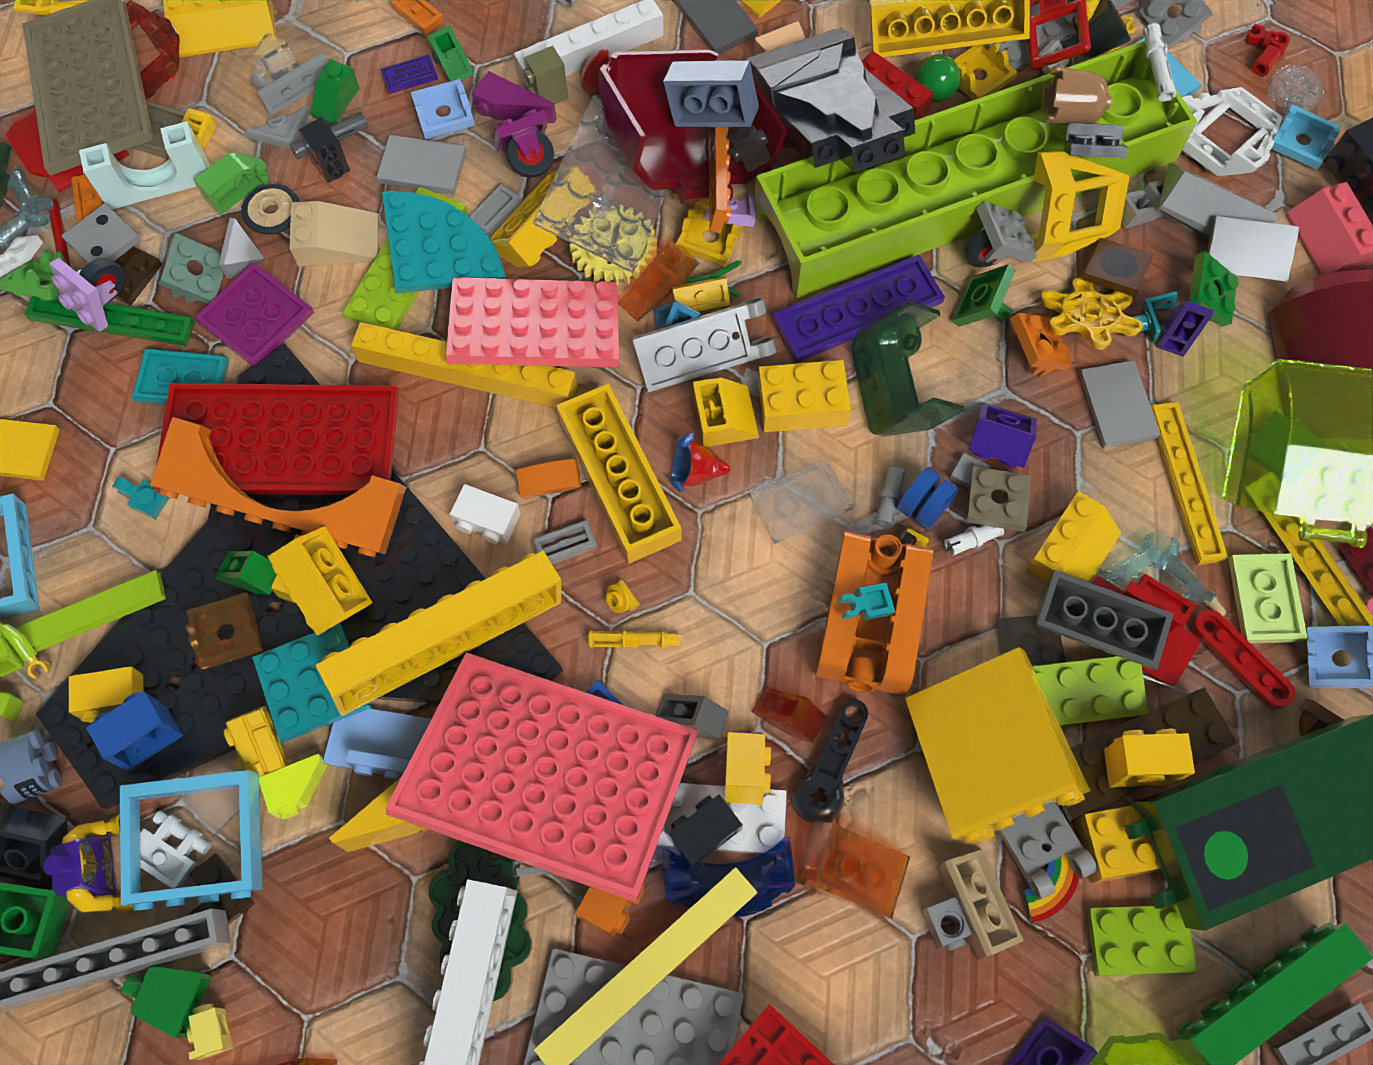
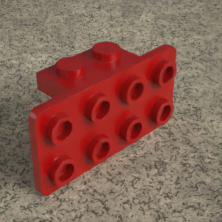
[1092,577,1200,687]

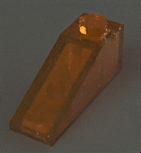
[618,240,700,321]

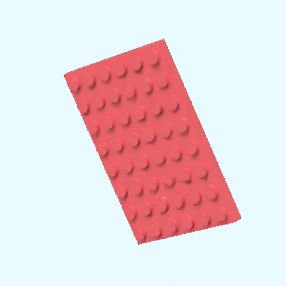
[385,652,698,903]

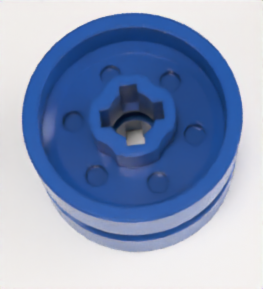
[897,467,959,531]

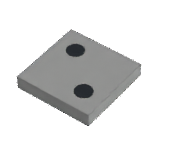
[61,203,141,263]

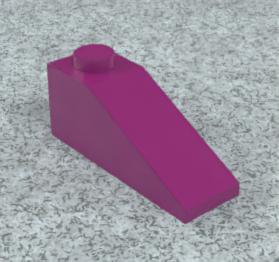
[472,71,557,123]

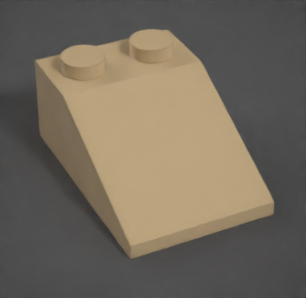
[290,201,379,267]

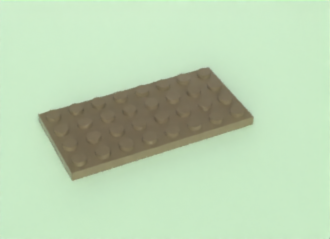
[23,0,154,175]

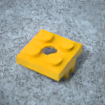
[954,43,1017,100]
[676,201,745,267]

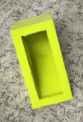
[259,754,328,819]

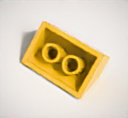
[1026,491,1122,583]
[267,526,373,636]

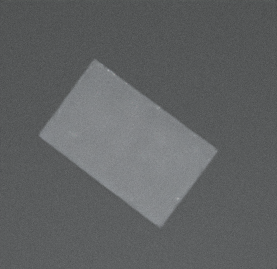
[533,95,669,273]

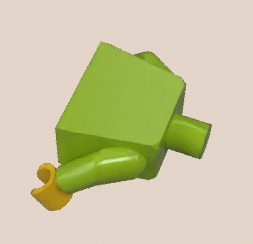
[0,622,51,679]

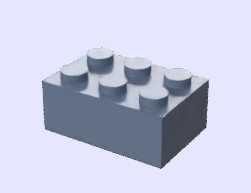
[663,60,759,127]

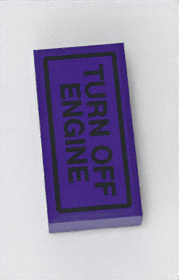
[381,55,438,94]

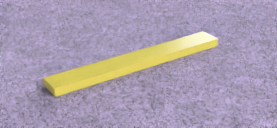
[534,867,758,1065]

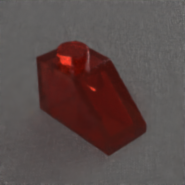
[751,686,827,743]

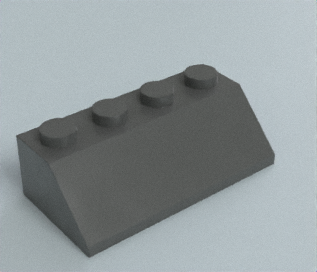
[1036,570,1174,670]

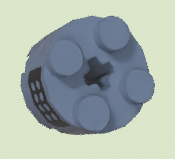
[0,730,62,804]

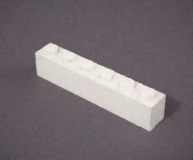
[514,0,664,88]

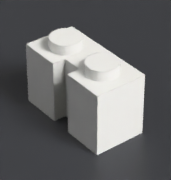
[450,484,521,545]

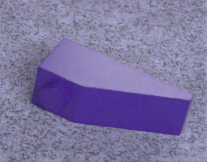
[1157,301,1214,357]

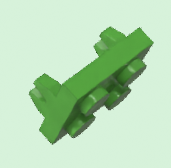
[0,249,81,300]

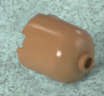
[1041,66,1112,125]

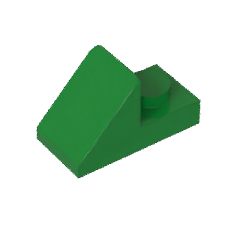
[427,25,475,82]

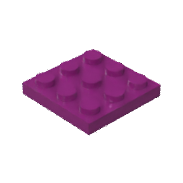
[194,262,314,367]

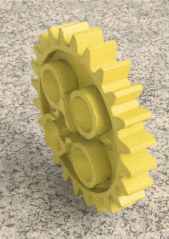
[570,206,657,286]

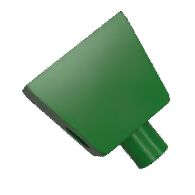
[122,966,212,1038]

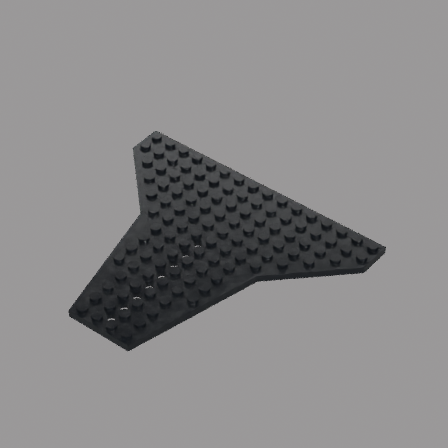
[36,343,563,810]

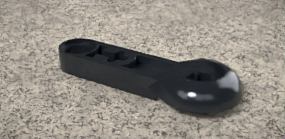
[791,699,868,824]

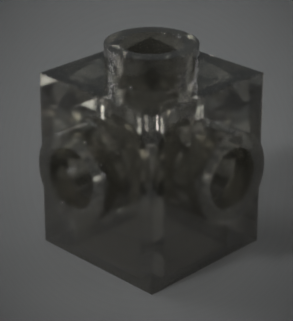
[728,124,772,172]

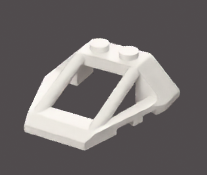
[1182,87,1283,176]

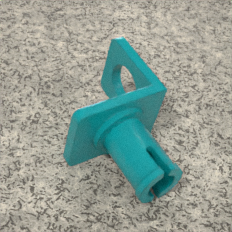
[1121,292,1178,343]

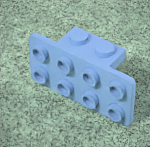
[324,708,431,781]

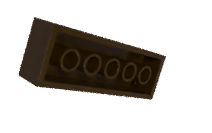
[1056,687,1238,823]

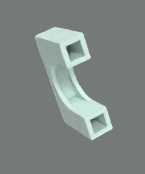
[79,121,210,209]

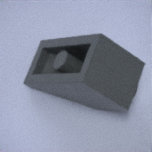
[655,693,729,740]

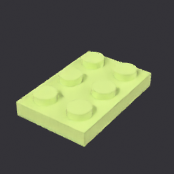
[1228,554,1308,643]

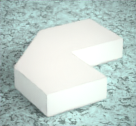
[0,235,43,277]

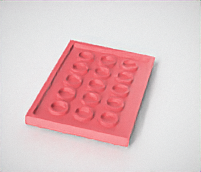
[446,278,619,367]

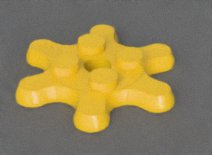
[1041,278,1143,350]

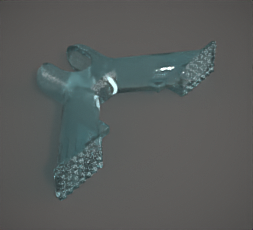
[0,165,54,251]
[1096,533,1216,603]

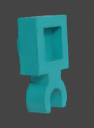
[837,583,895,621]

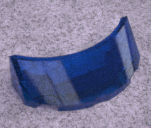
[662,837,795,917]

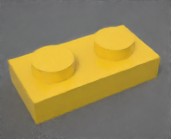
[671,276,731,312]

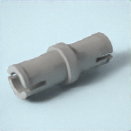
[875,467,906,527]

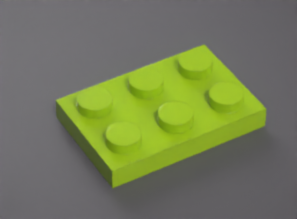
[1087,905,1197,976]

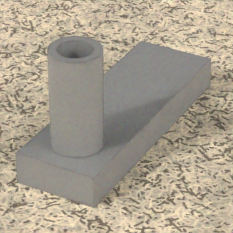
[250,53,329,116]

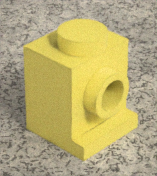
[187,1004,233,1060]

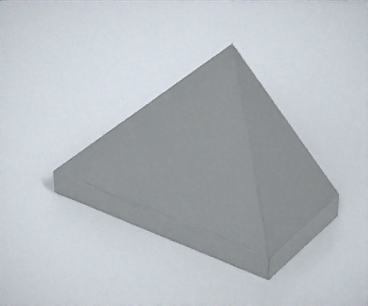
[219,218,264,279]

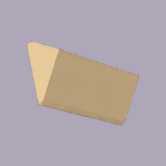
[937,849,1024,960]

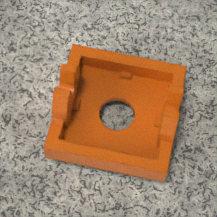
[1010,312,1073,377]

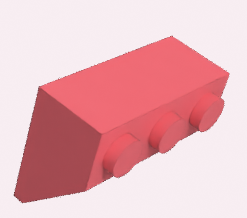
[1285,182,1373,276]

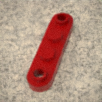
[1192,610,1295,709]

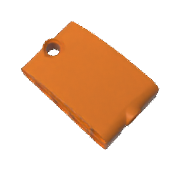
[815,531,934,696]

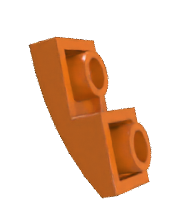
[516,459,582,499]

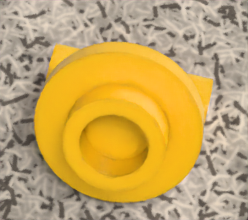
[606,580,640,614]

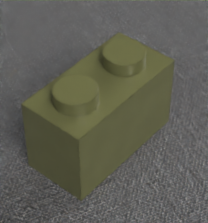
[523,45,568,104]

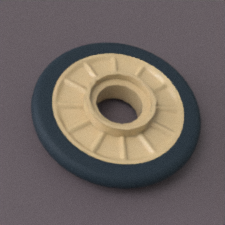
[242,184,300,235]

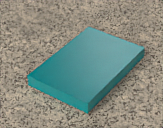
[131,348,229,405]

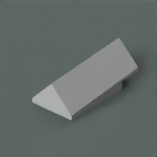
[1159,162,1279,237]

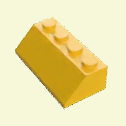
[163,0,277,58]
[489,167,595,267]

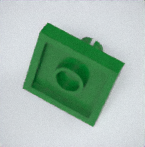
[951,264,1016,327]

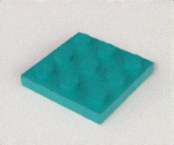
[252,623,371,743]

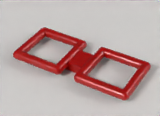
[1027,0,1091,70]

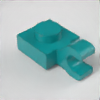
[112,477,170,520]

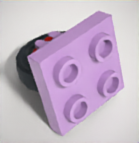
[49,258,125,332]

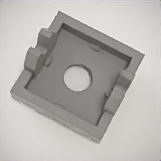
[1139,0,1213,50]

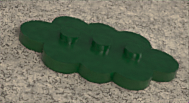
[429,840,532,1001]

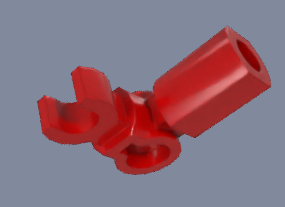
[1245,24,1290,77]

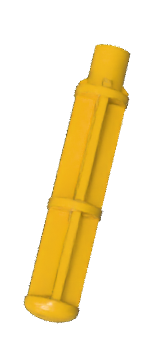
[587,630,680,649]

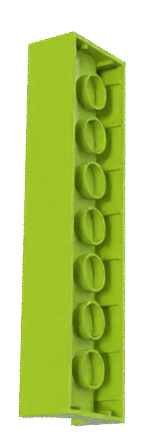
[754,41,1198,299]

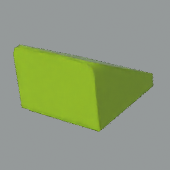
[0,691,24,723]

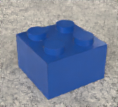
[86,691,184,772]

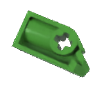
[193,152,270,215]

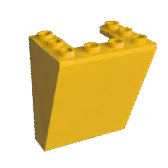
[905,647,1090,844]

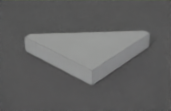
[245,106,310,150]

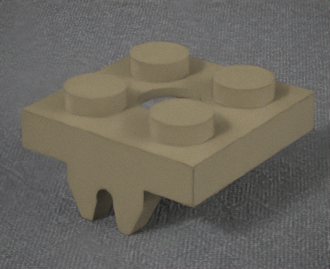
[965,466,1031,532]

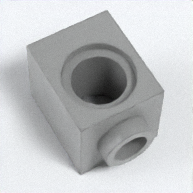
[922,897,973,952]

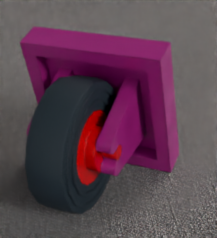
[493,109,554,178]

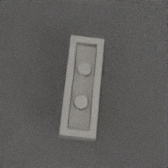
[1273,1002,1373,1065]

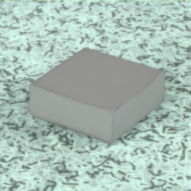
[950,453,990,488]

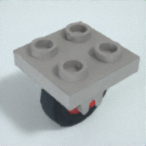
[964,201,1037,268]

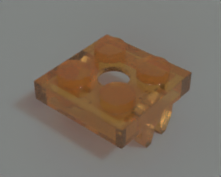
[185,593,262,670]

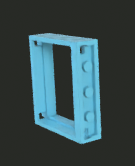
[0,493,40,620]
[120,770,263,911]

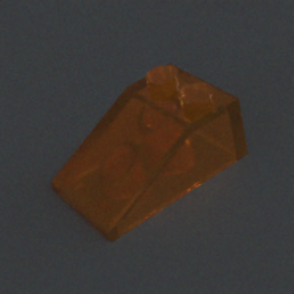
[794,821,910,919]

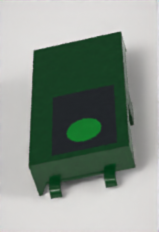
[1123,714,1373,931]

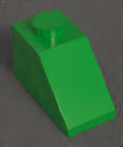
[310,59,360,125]
[214,551,277,595]

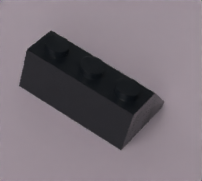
[0,803,68,890]

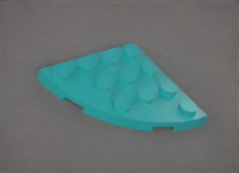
[382,191,505,294]

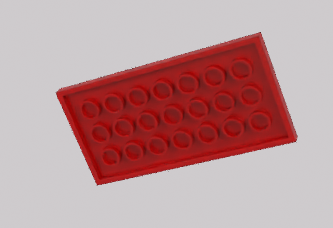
[153,384,399,495]

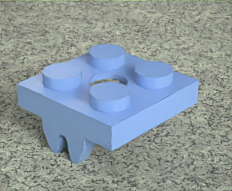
[410,79,475,139]
[1307,626,1373,688]

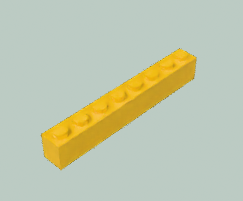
[351,322,578,408]

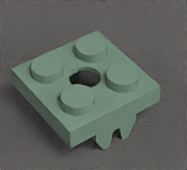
[158,233,223,304]

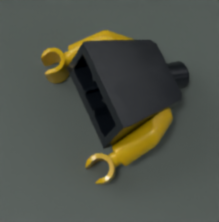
[1063,0,1135,57]

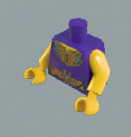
[44,814,134,914]

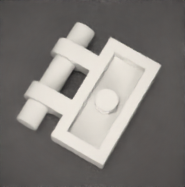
[140,811,211,889]

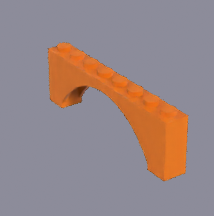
[150,417,406,558]

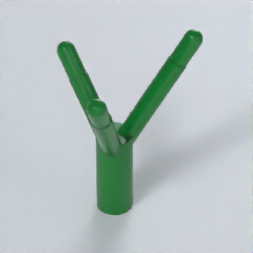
[687,260,742,297]

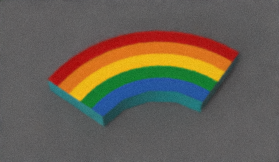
[1022,855,1079,924]

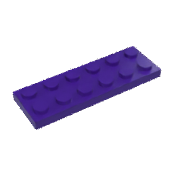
[772,255,945,363]

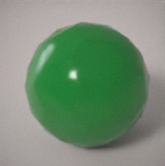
[914,54,961,102]

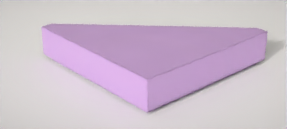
[704,193,755,227]

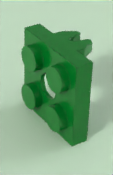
[1189,251,1238,327]

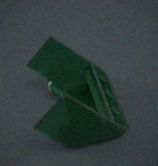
[851,301,965,437]

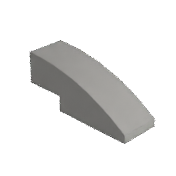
[1121,180,1168,228]

